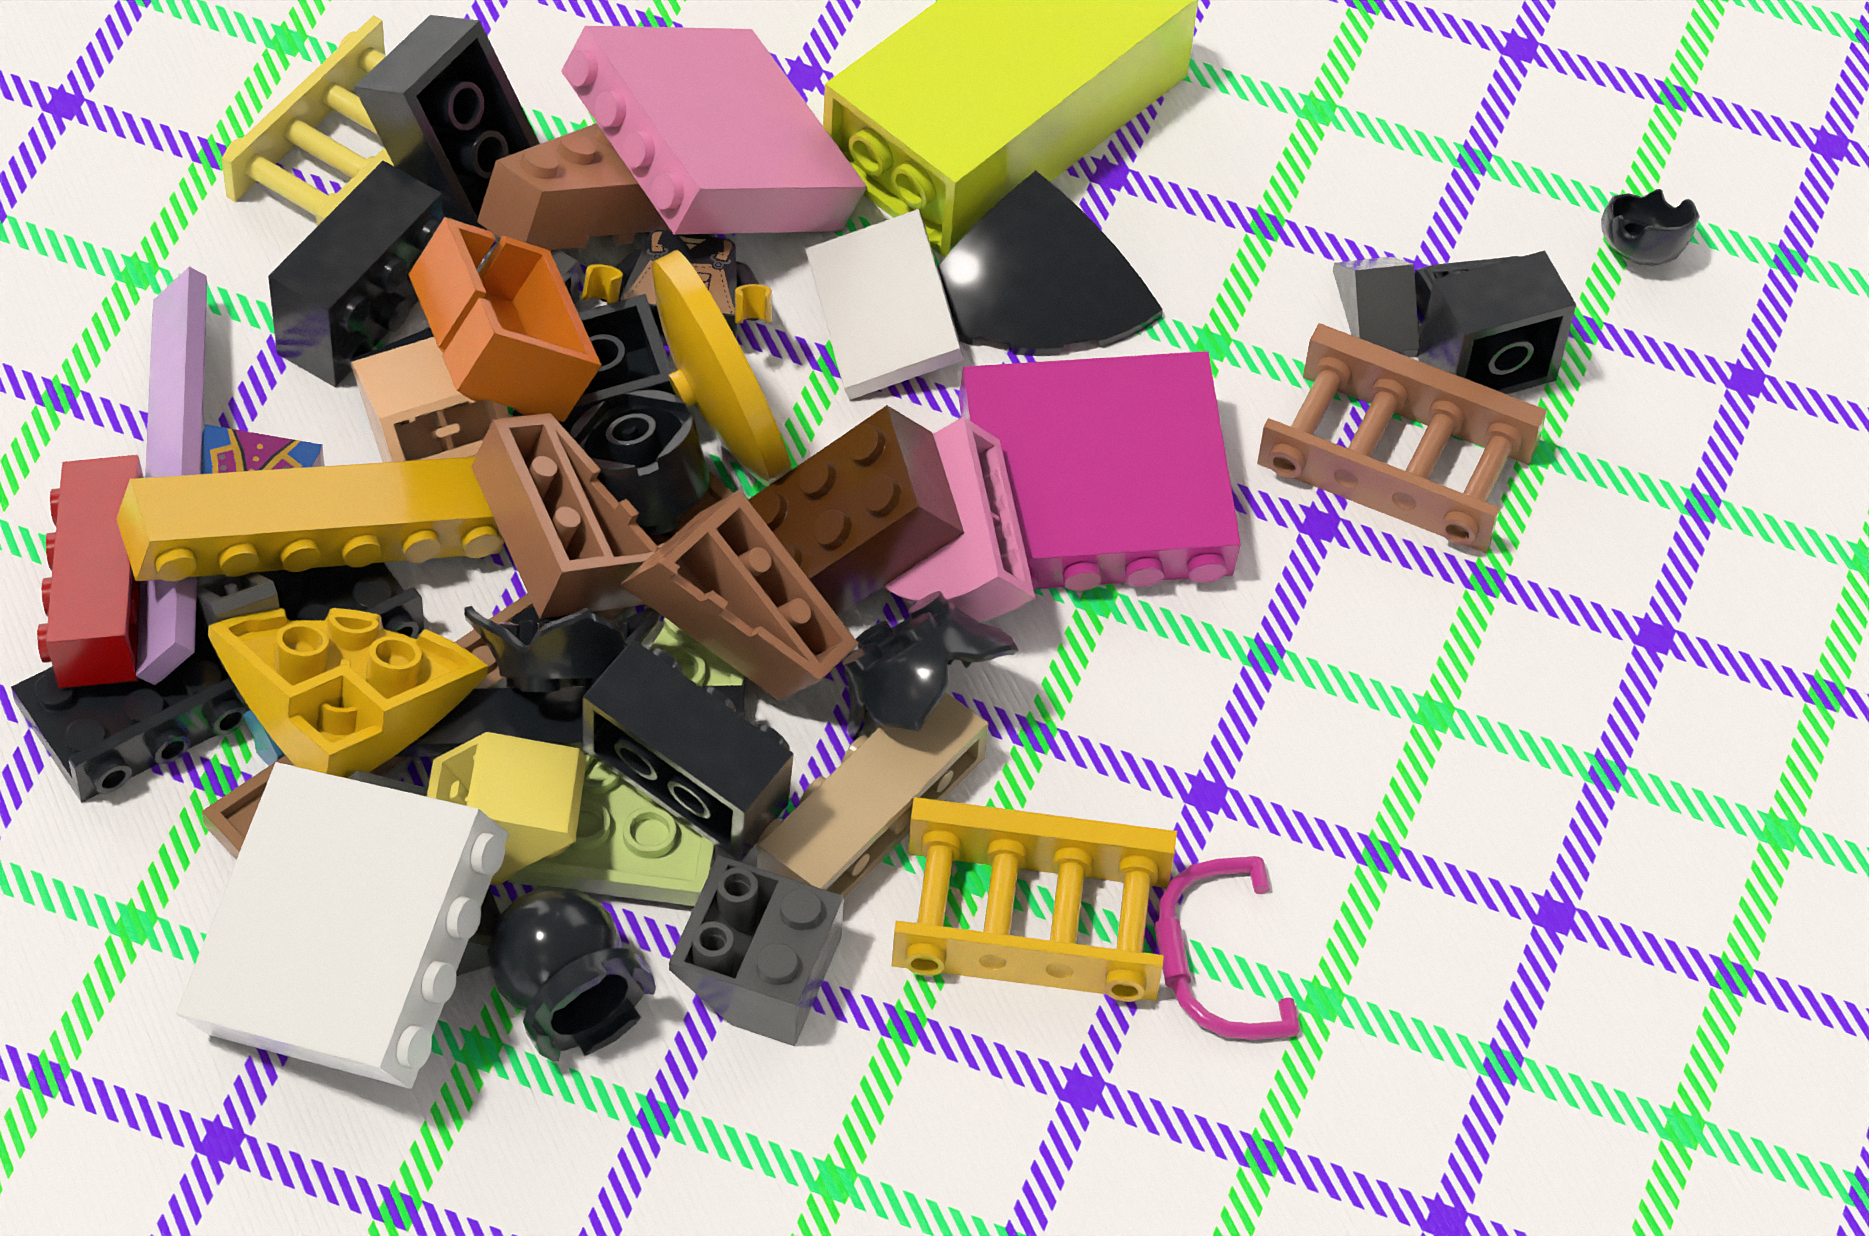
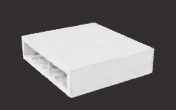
[175,762,509,1089]

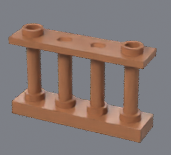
[1257,323,1547,553]

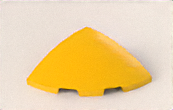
[208,608,488,779]

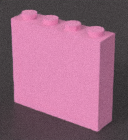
[561,25,867,235]

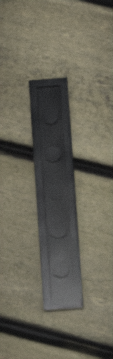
[394,685,745,757]

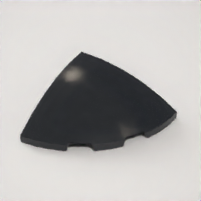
[938,170,1163,356]

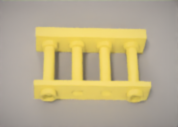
[221,15,394,226]

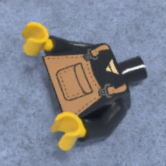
[581,230,772,346]

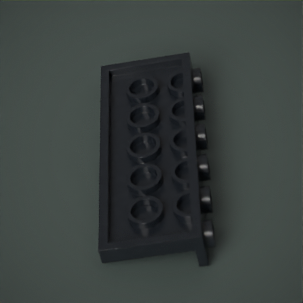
[11,562,424,803]

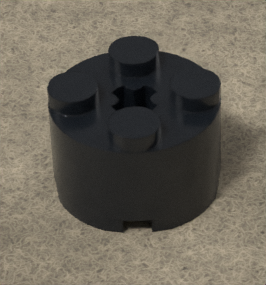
[570,390,710,535]

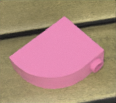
[883,417,1035,622]

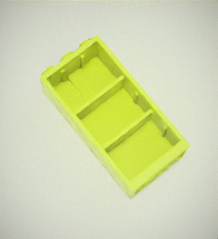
[823,0,1198,258]

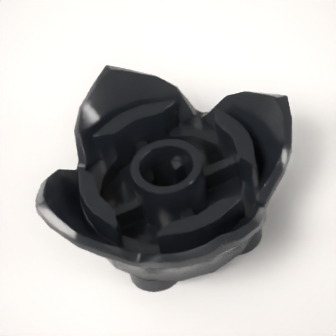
[842,591,1019,740]
[464,606,662,692]

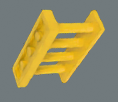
[891,797,1177,1002]

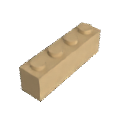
[756,692,988,898]

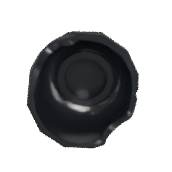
[1601,189,1700,266]

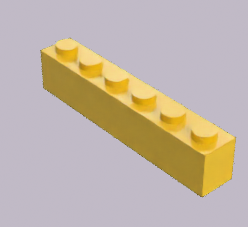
[116,456,505,581]

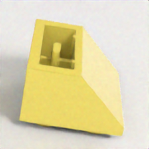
[427,732,587,885]

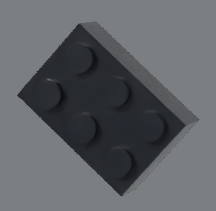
[354,15,540,230]
[268,160,444,388]
[583,639,794,862]

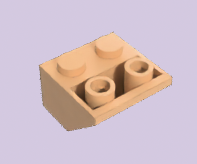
[350,337,510,462]

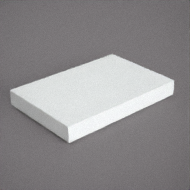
[806,209,965,400]

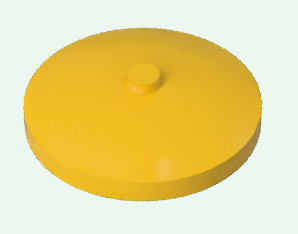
[652,250,792,487]

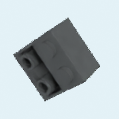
[669,855,844,1046]

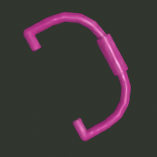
[1154,856,1300,1040]

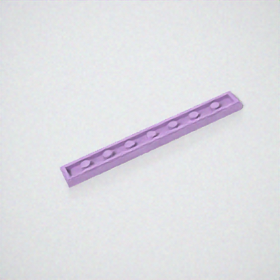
[136,266,207,685]

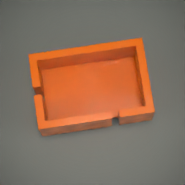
[408,217,601,422]

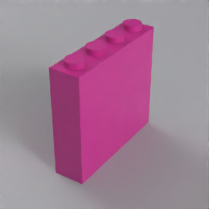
[959,351,1241,591]

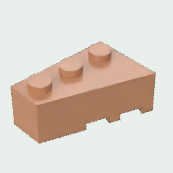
[477,123,671,251]
[471,413,665,619]
[620,490,859,700]

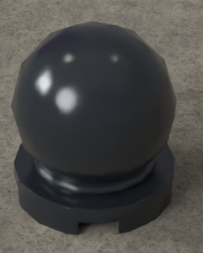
[487,886,656,1061]

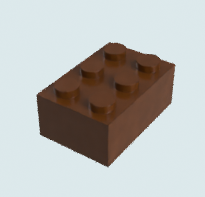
[748,405,964,616]

